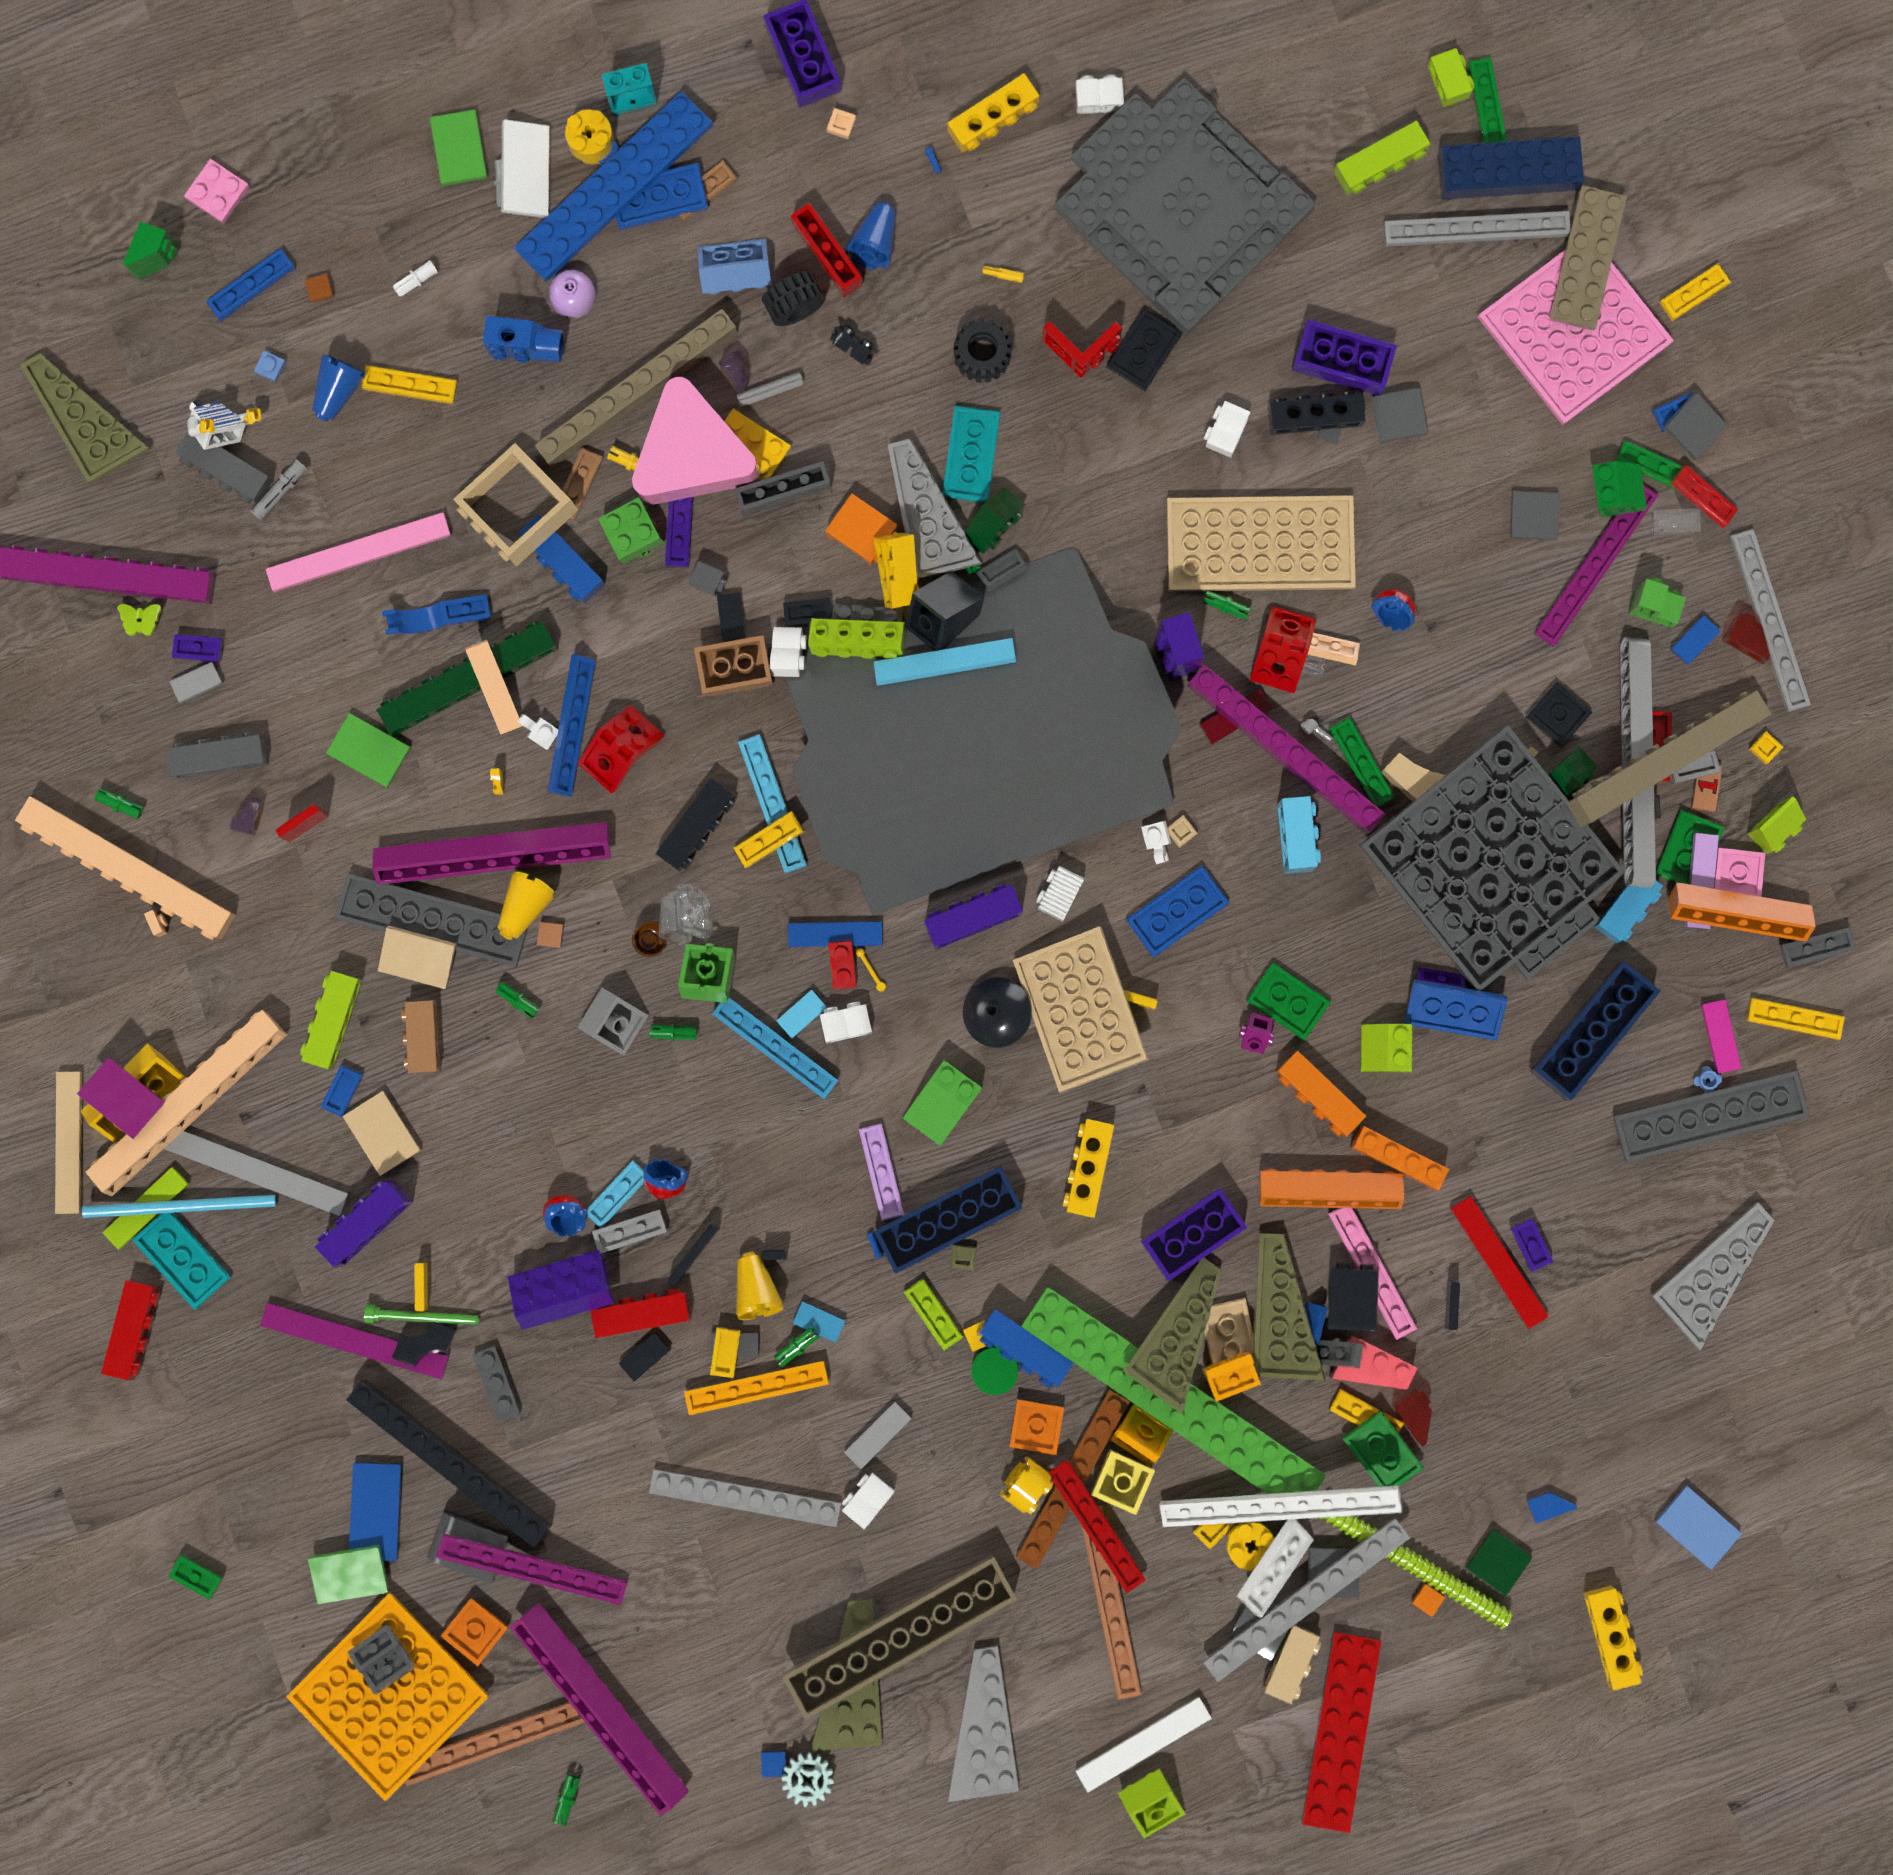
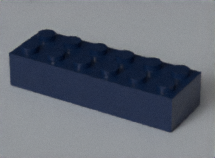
[1438,136,1584,200]
[1530,961,1661,1101]
[874,1166,1022,1274]

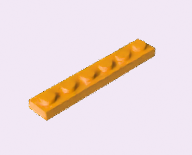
[684,1361,829,1415]

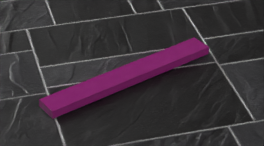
[1534,485,1658,647]
[260,1303,449,1379]
[435,1533,628,1605]

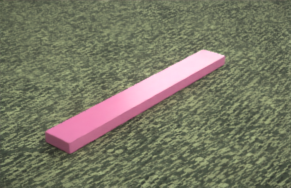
[266,513,451,592]

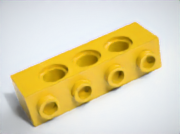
[947,74,1039,153]
[1063,1119,1114,1218]
[1583,1586,1643,1690]

